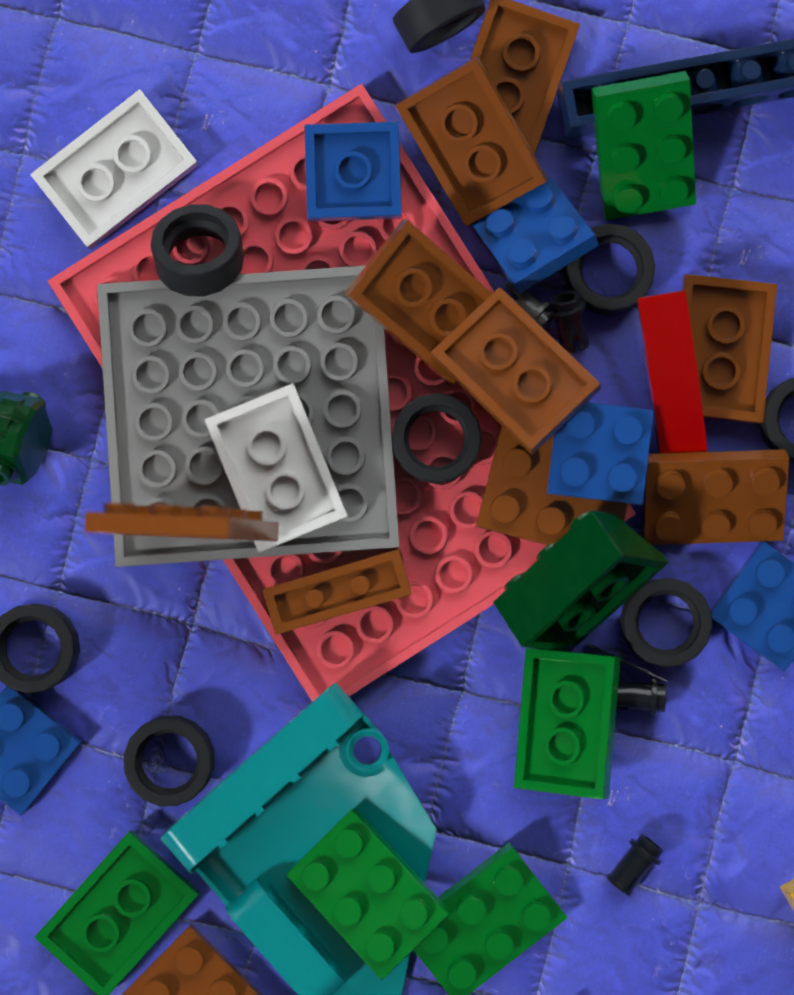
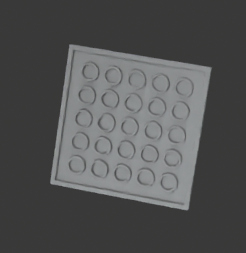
[97,265,399,567]

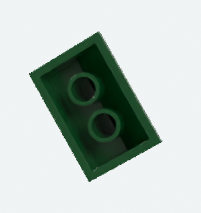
[493,510,669,651]

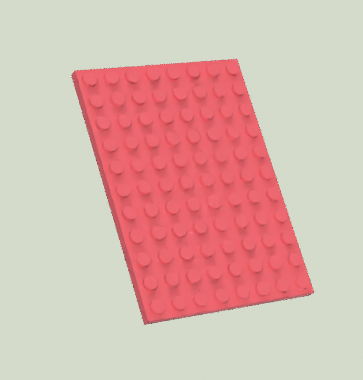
[48,83,636,702]

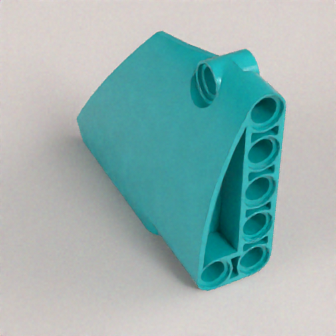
[160,682,437,995]

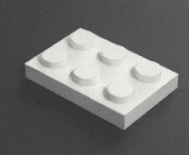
[30,89,199,250]
[204,383,348,553]

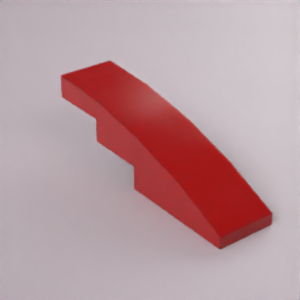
[637,290,708,454]

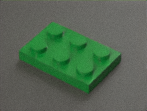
[591,71,696,221]
[514,648,621,800]
[286,808,452,980]
[34,830,200,995]
[414,842,567,995]

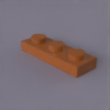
[262,549,412,635]

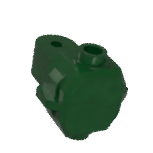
[0,391,53,486]

